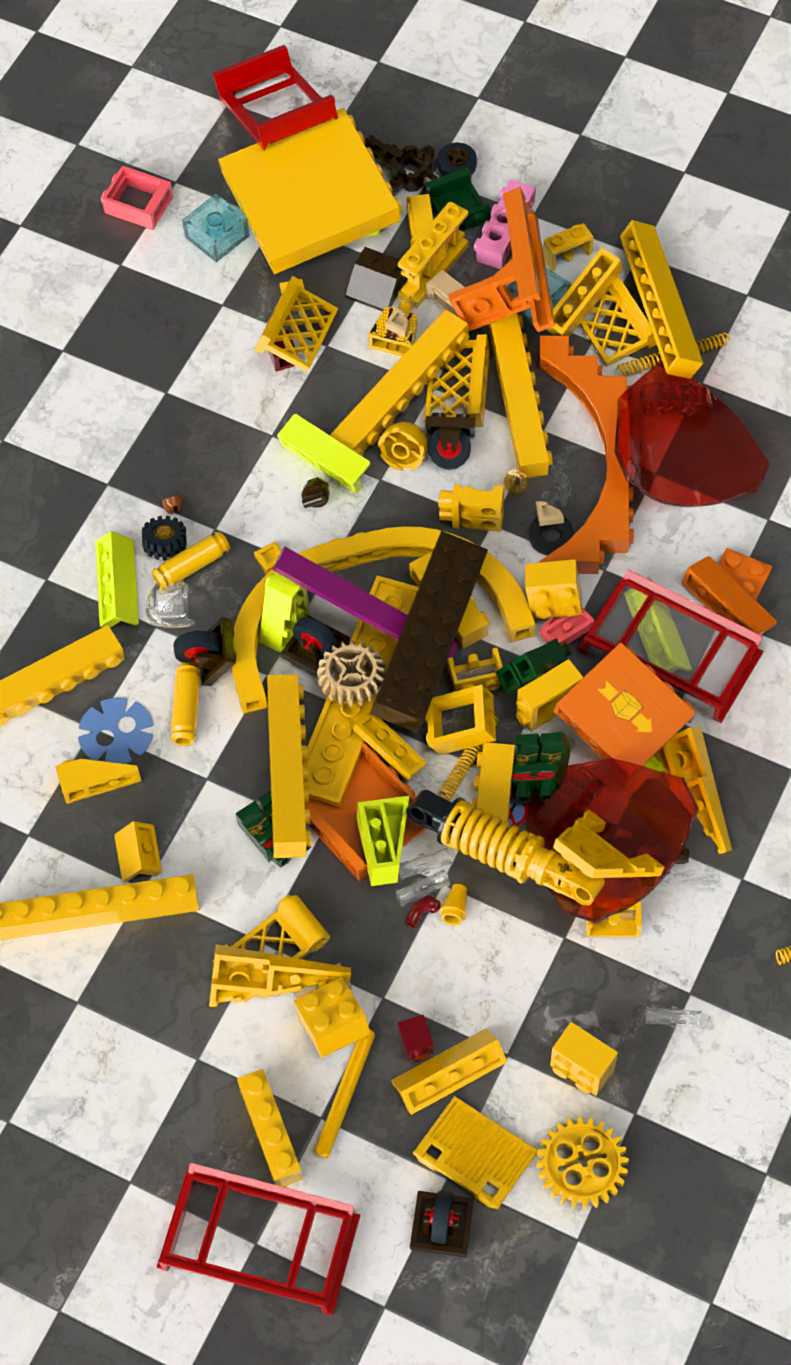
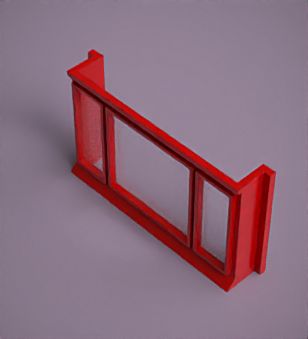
[577,569,764,723]

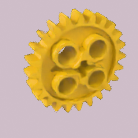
[536,1116,629,1210]

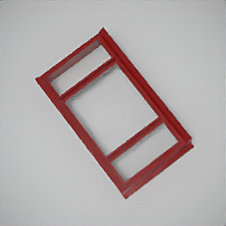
[212,45,338,151]
[157,1163,361,1316]

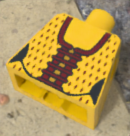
[369,302,418,356]

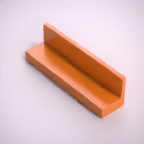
[681,556,777,649]

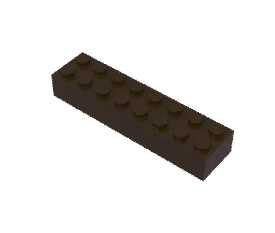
[369,531,488,733]

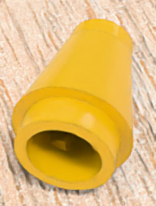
[440,884,467,926]

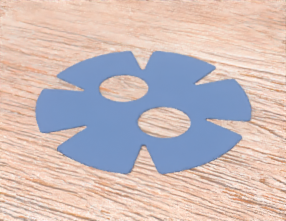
[78,697,154,764]

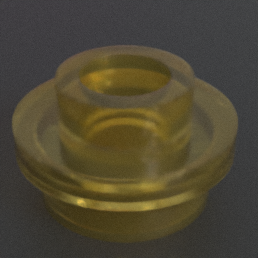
[504,469,528,494]

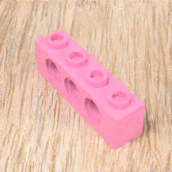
[474,179,536,269]

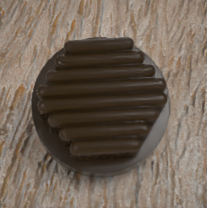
[302,477,330,508]

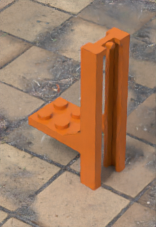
[449,187,555,332]

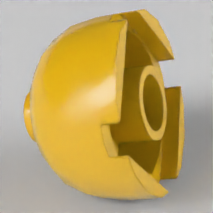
[378,421,428,471]

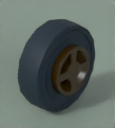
[437,142,477,176]

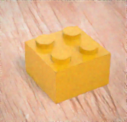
[525,559,582,619]
[293,977,371,1058]
[550,1022,618,1096]

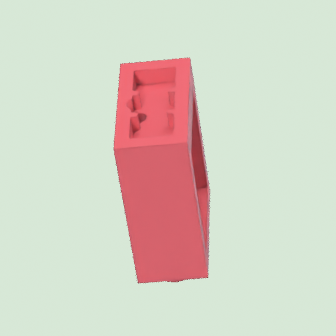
[101,166,173,230]

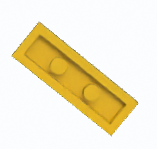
[353,713,427,781]

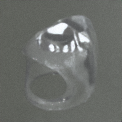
[145,580,195,628]

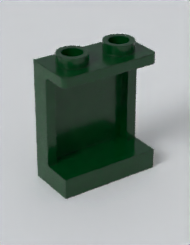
[426,167,491,232]

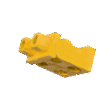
[438,484,504,532]

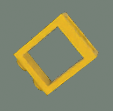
[515,659,583,732]
[425,685,496,755]

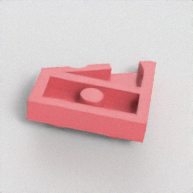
[539,607,595,645]

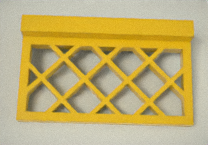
[254,276,338,372]
[562,276,657,366]
[424,334,490,427]

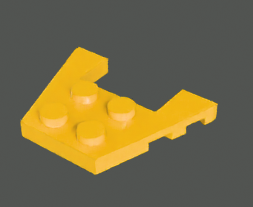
[553,810,664,878]

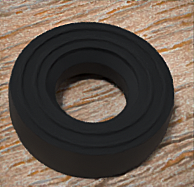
[529,516,574,555]

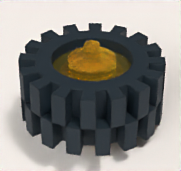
[142,516,187,561]

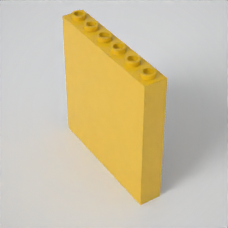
[218,107,402,274]

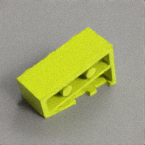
[259,572,310,653]
[356,795,410,886]

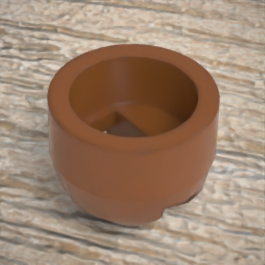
[162,495,183,514]

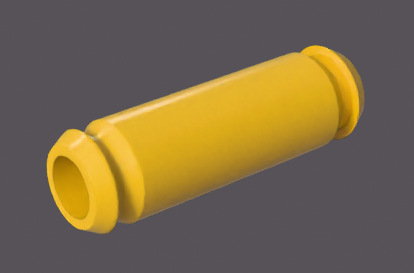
[152,532,230,589]
[170,663,201,746]

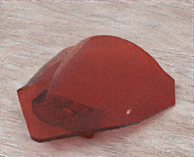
[614,361,770,507]
[526,758,699,923]

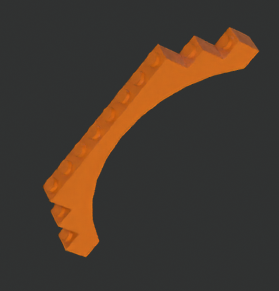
[539,336,634,574]

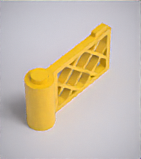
[213,895,330,1003]

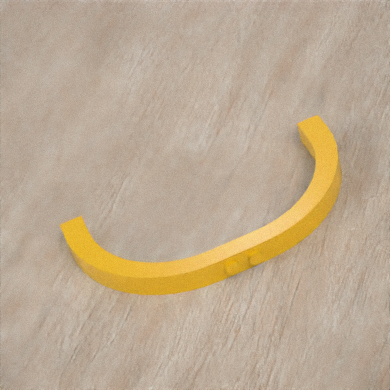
[232,527,535,714]

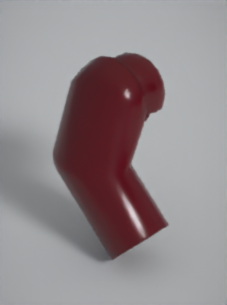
[405,895,441,928]

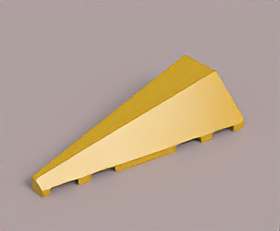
[654,727,732,854]
[209,944,351,1007]

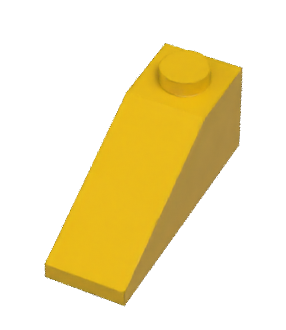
[55,759,141,804]

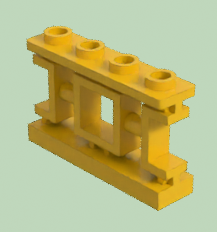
[398,202,469,308]

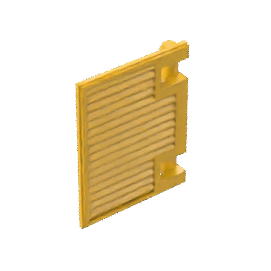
[413,1096,538,1209]

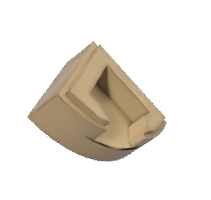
[385,307,409,338]
[536,501,564,526]

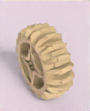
[317,640,386,707]

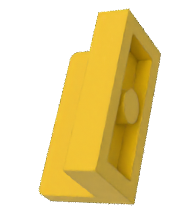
[114,821,162,882]

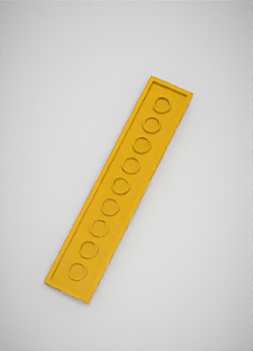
[302,575,418,807]

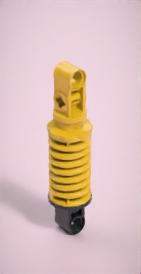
[406,790,605,906]

